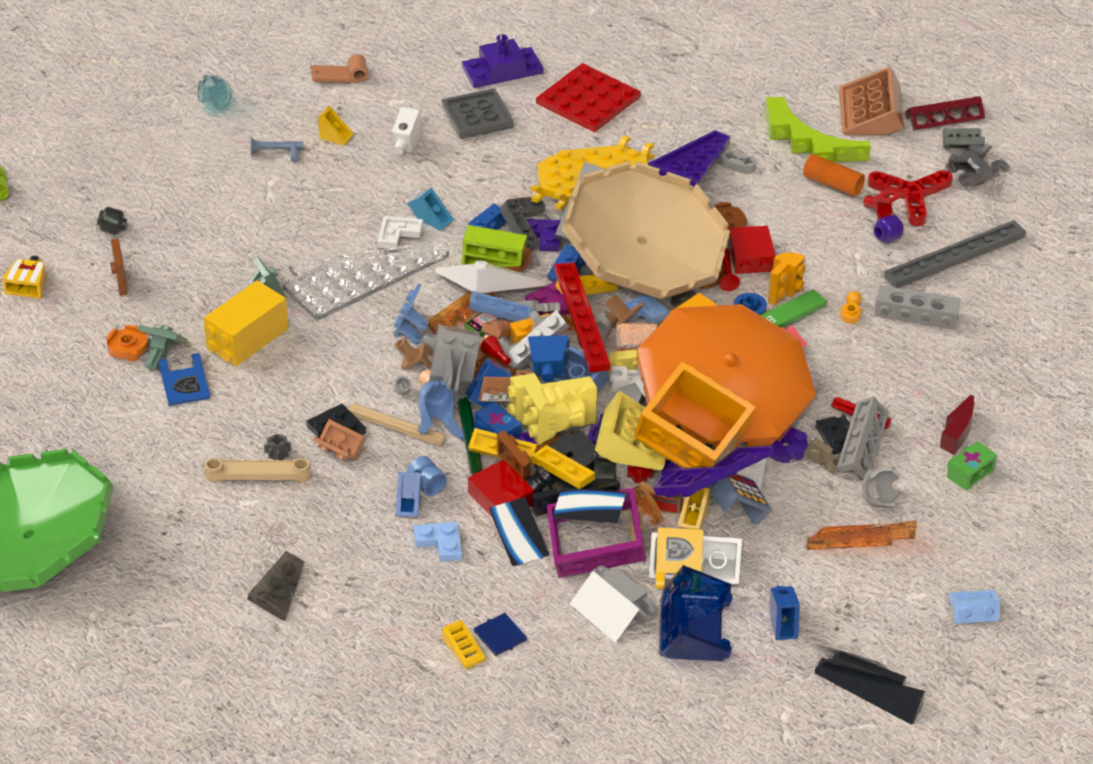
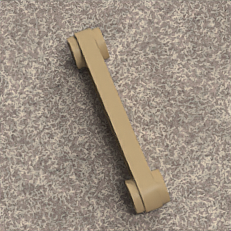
[204,458,311,483]

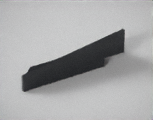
[814,652,925,724]

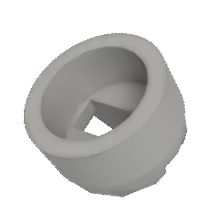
[394,376,411,395]

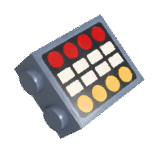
[708,473,772,525]

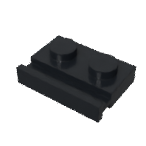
[815,414,850,455]

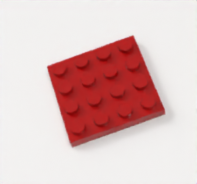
[536,63,641,133]

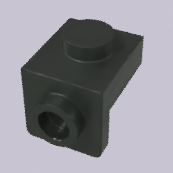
[594,458,616,480]

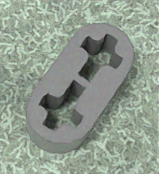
[721,150,756,174]

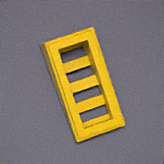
[442,620,486,669]

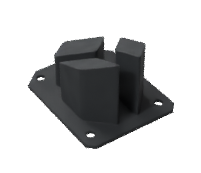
[535,427,600,482]

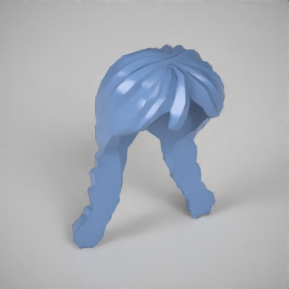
[418,380,464,440]

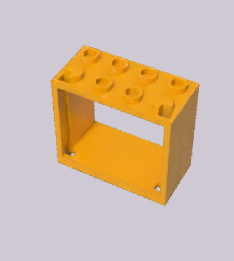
[634,362,756,468]

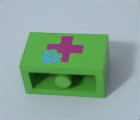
[947,441,997,491]

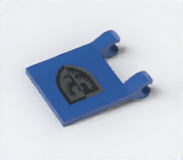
[158,353,210,406]

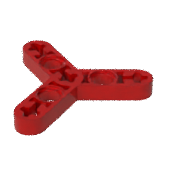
[868,170,952,227]

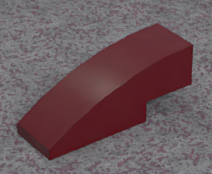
[940,395,974,455]

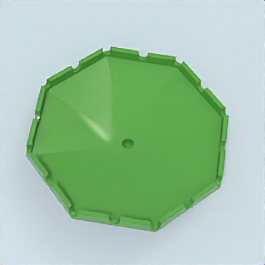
[0,449,114,592]

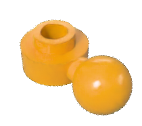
[840,291,862,324]

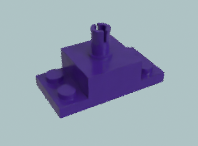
[462,34,543,88]

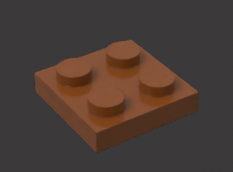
[497,430,531,479]

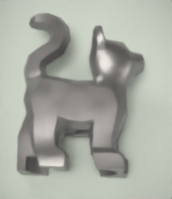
[945,143,1009,186]

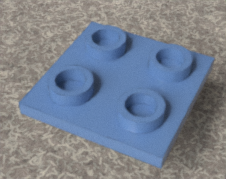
[394,283,429,344]

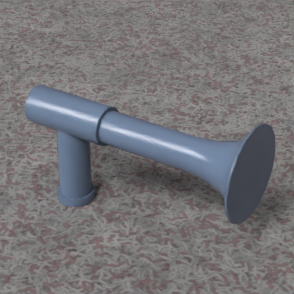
[250,135,304,163]

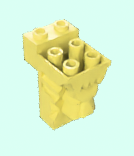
[507,373,597,445]

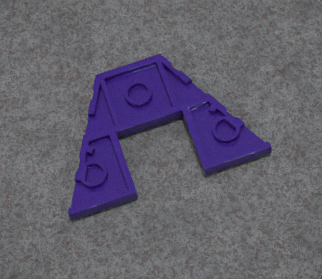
[653,446,775,498]

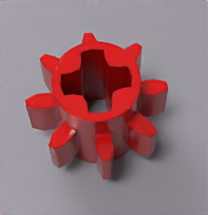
[627,465,653,484]

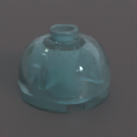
[198,75,233,112]

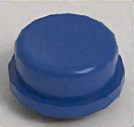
[734,293,767,315]

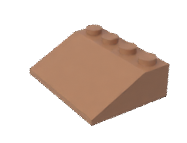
[839,66,904,135]

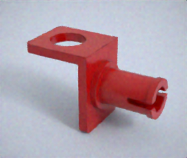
[863,189,903,219]

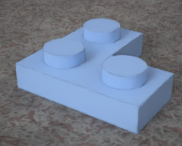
[624,294,670,325]
[413,521,462,562]

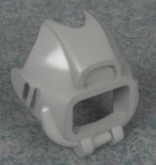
[860,467,901,507]

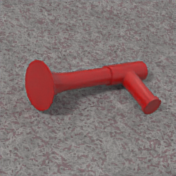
[719,248,740,291]

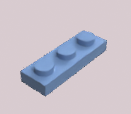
[468,291,532,322]

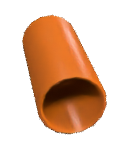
[803,154,865,197]

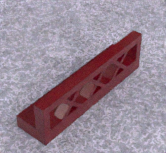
[905,96,986,131]

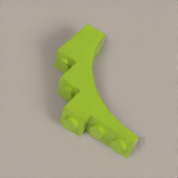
[765,97,871,165]

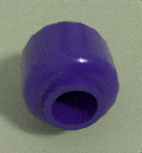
[873,215,904,243]

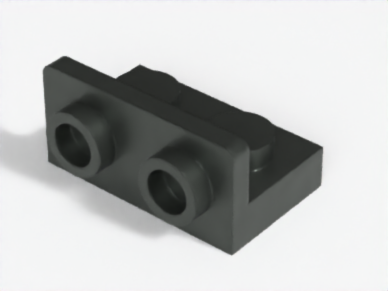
[943,128,985,148]

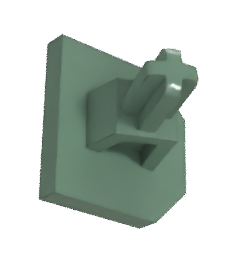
[248,256,287,298]
[138,325,188,371]

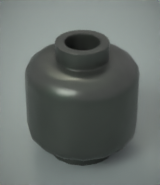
[97,207,127,235]

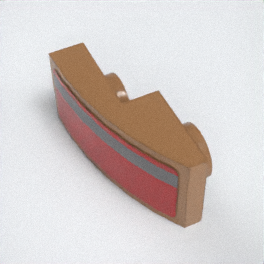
[637,481,683,514]

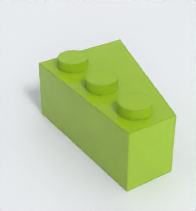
[461,225,527,267]

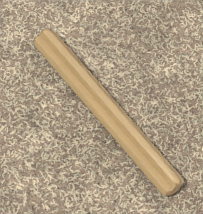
[349,403,445,446]

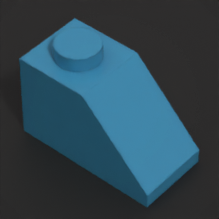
[407,187,454,231]

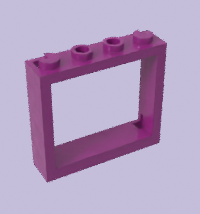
[547,488,647,578]

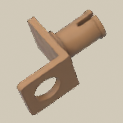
[605,295,645,328]
[394,338,433,370]

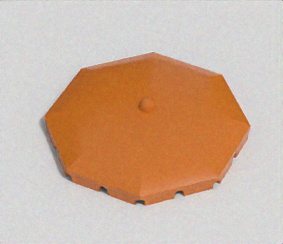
[636,304,816,449]

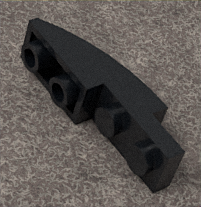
[532,478,620,516]

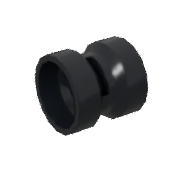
[524,466,555,494]

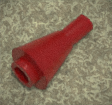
[480,336,511,365]

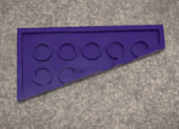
[648,130,730,187]

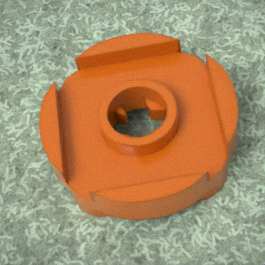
[106,325,149,361]

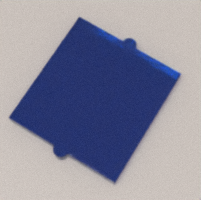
[473,613,527,656]

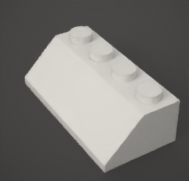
[649,532,742,584]

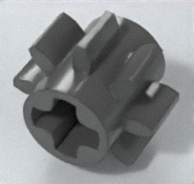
[264,434,291,460]

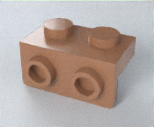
[313,419,367,461]

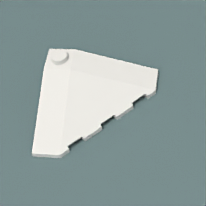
[435,261,546,293]

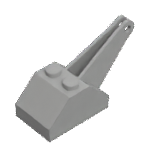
[429,324,480,391]

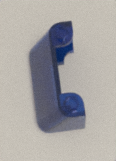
[659,565,733,661]

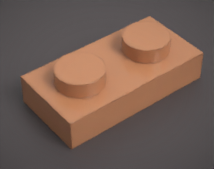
[481,318,512,338]

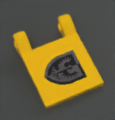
[655,528,703,591]

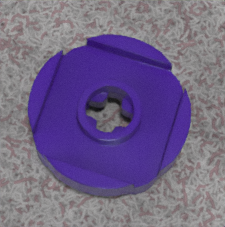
[765,428,808,463]

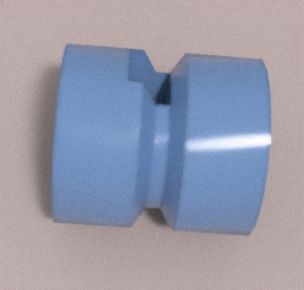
[407,456,447,496]

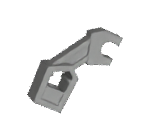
[513,300,561,314]

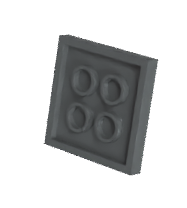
[442,88,513,138]

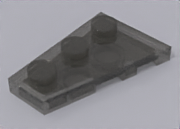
[247,551,305,621]

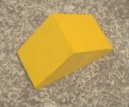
[318,105,354,145]
[678,487,710,530]

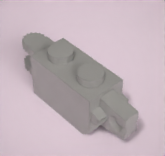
[592,565,658,623]

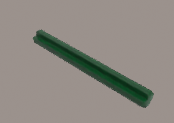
[458,397,483,475]

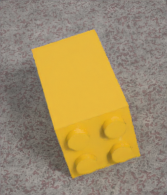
[203,280,289,367]

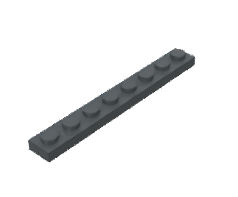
[884,220,1026,288]

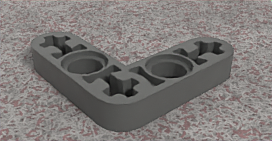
[500,197,545,251]

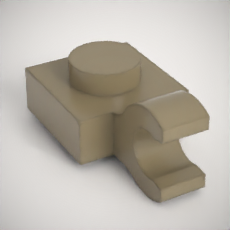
[803,437,840,474]

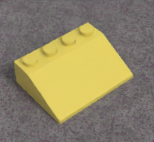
[595,391,666,470]

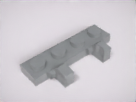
[496,310,570,376]

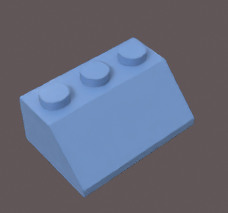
[531,346,609,393]

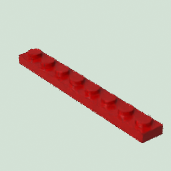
[554,262,611,372]

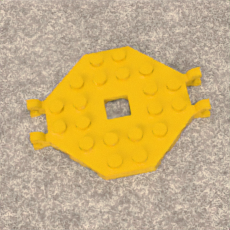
[530,136,655,210]

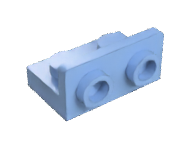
[949,590,1000,624]

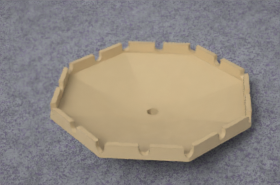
[562,161,730,299]

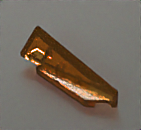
[806,520,917,550]

